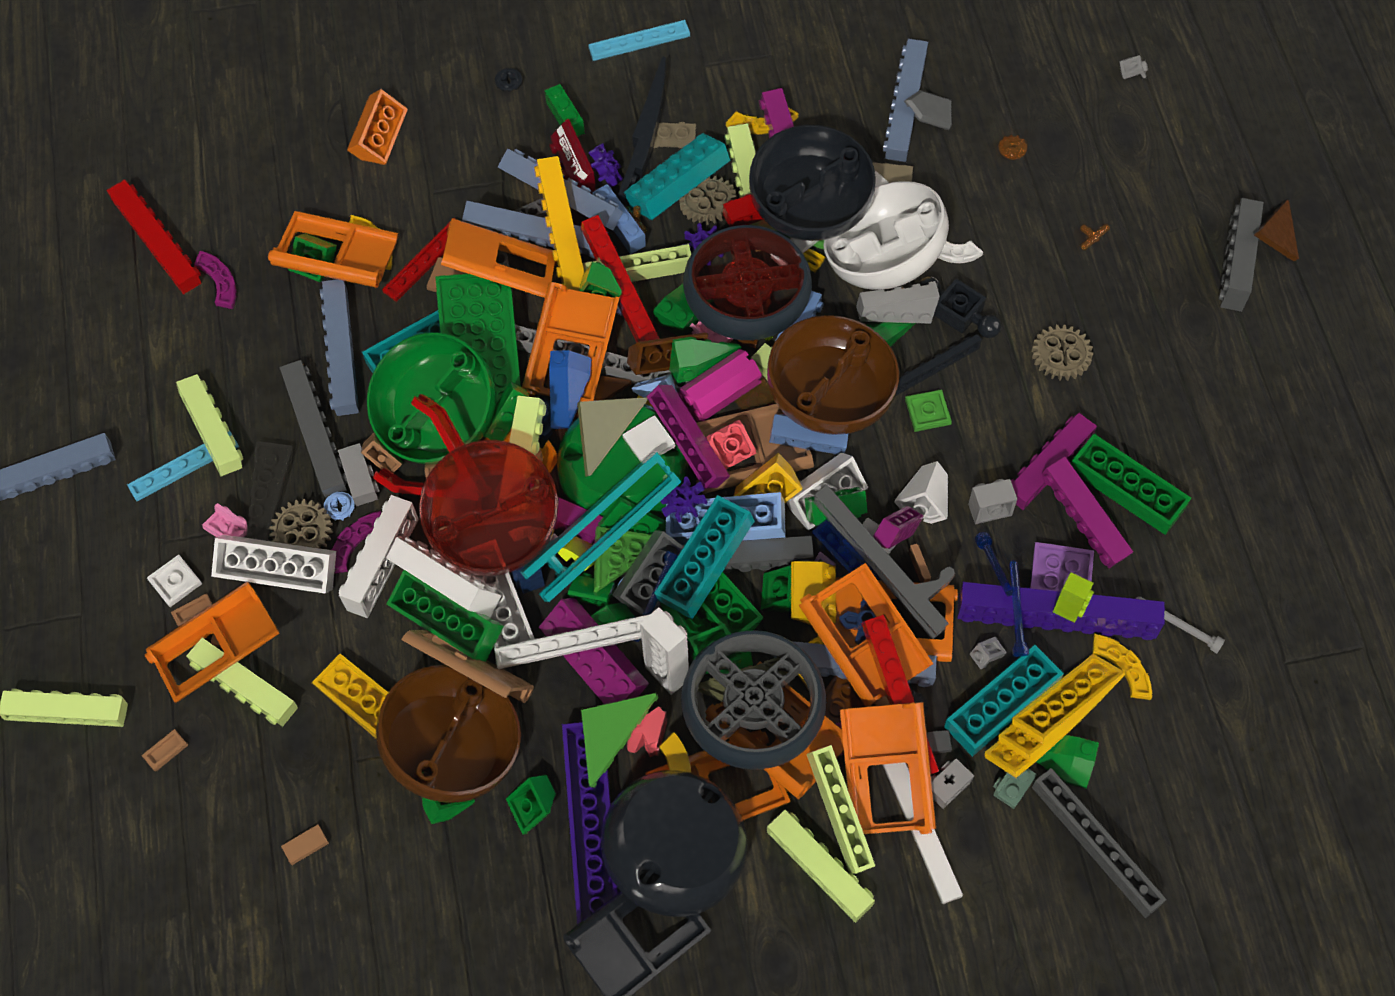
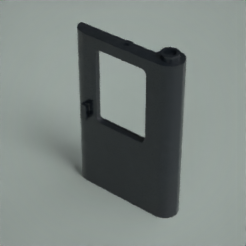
[563,879,711,996]

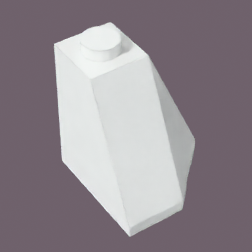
[895,461,948,524]

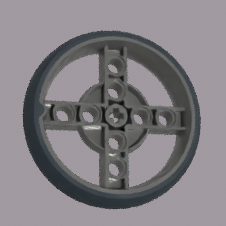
[681,630,826,770]

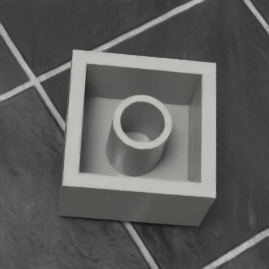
[968,479,1017,524]

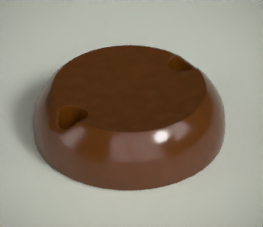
[767,316,899,435]
[376,665,521,803]

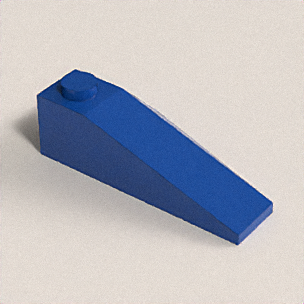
[549,350,592,429]

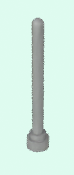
[1136,597,1225,653]

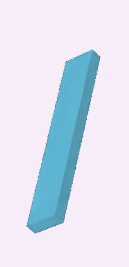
[588,20,690,61]
[127,430,239,501]

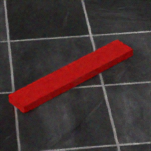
[382,218,455,302]

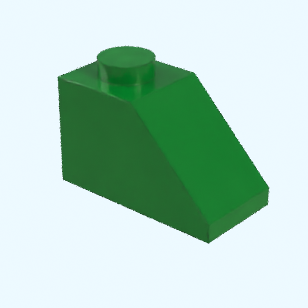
[591,602,635,625]

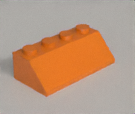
[347,89,408,165]

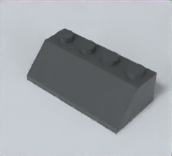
[612,530,684,616]

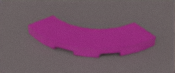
[194,251,236,309]
[331,511,382,573]

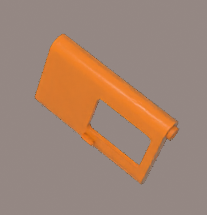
[441,218,557,298]
[522,282,620,402]
[833,578,958,662]
[144,581,280,703]

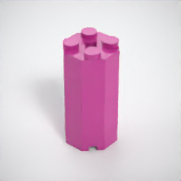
[677,349,762,422]

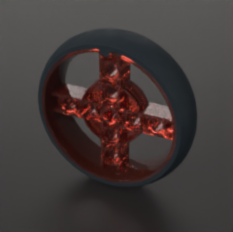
[683,225,812,340]

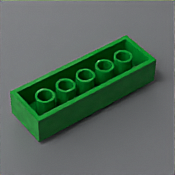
[1071,434,1191,535]
[386,570,504,662]

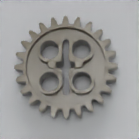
[679,176,737,225]
[1032,325,1093,381]
[269,499,333,549]

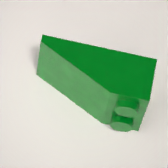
[653,284,714,336]

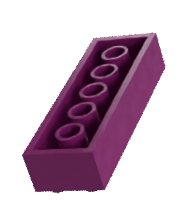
[539,597,649,705]

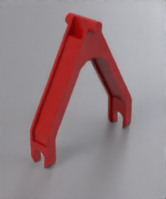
[373,394,492,502]

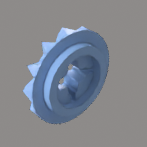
[324,492,355,521]

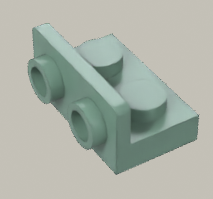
[993,769,1037,809]

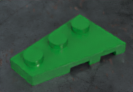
[598,497,666,535]

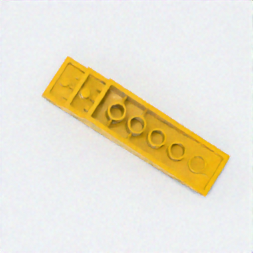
[312,654,389,738]
[985,654,1125,778]

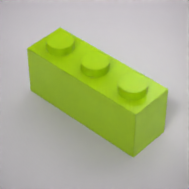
[1053,572,1094,623]

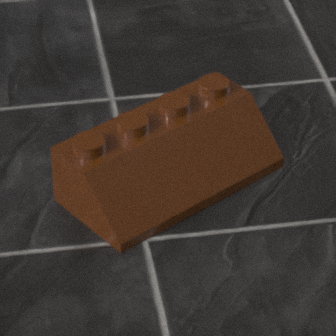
[627,332,708,375]

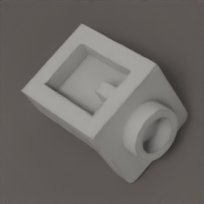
[1120,55,1148,79]
[970,637,1007,669]

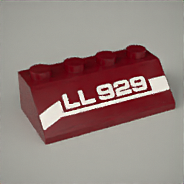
[549,119,596,194]

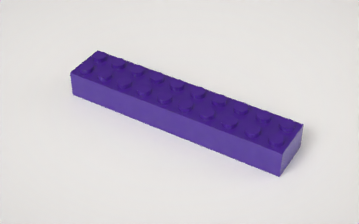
[957,582,1165,640]
[562,722,619,924]

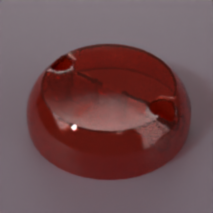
[419,440,559,576]

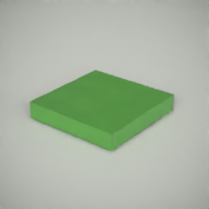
[905,390,952,432]

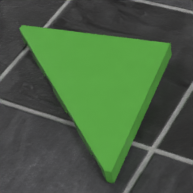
[594,526,651,592]
[581,693,658,788]

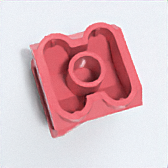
[706,420,757,469]
[627,706,667,757]

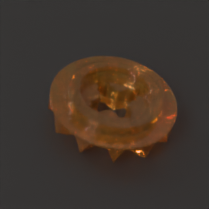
[999,134,1027,159]

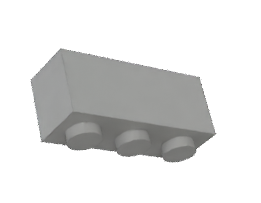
[338,443,379,506]

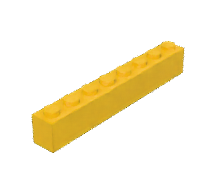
[534,156,584,291]

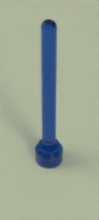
[975,532,1013,596]
[634,551,678,642]
[1010,560,1030,657]

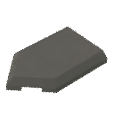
[904,90,951,130]

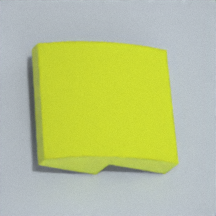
[557,536,594,571]

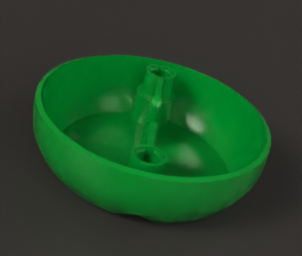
[367,333,496,464]
[557,404,689,517]

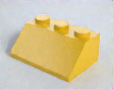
[734,453,803,503]
[791,561,836,625]

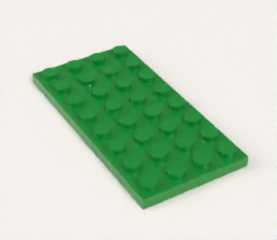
[435,274,521,406]

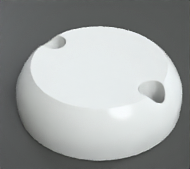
[824,181,949,290]

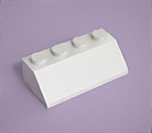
[786,453,868,530]

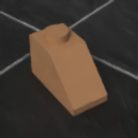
[361,433,403,473]

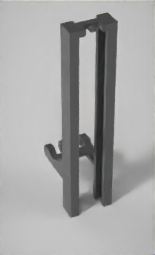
[814,485,955,639]

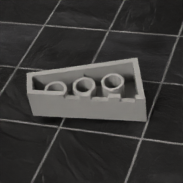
[856,281,940,324]

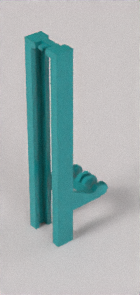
[519,452,681,602]

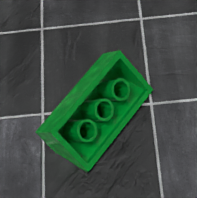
[698,572,764,634]

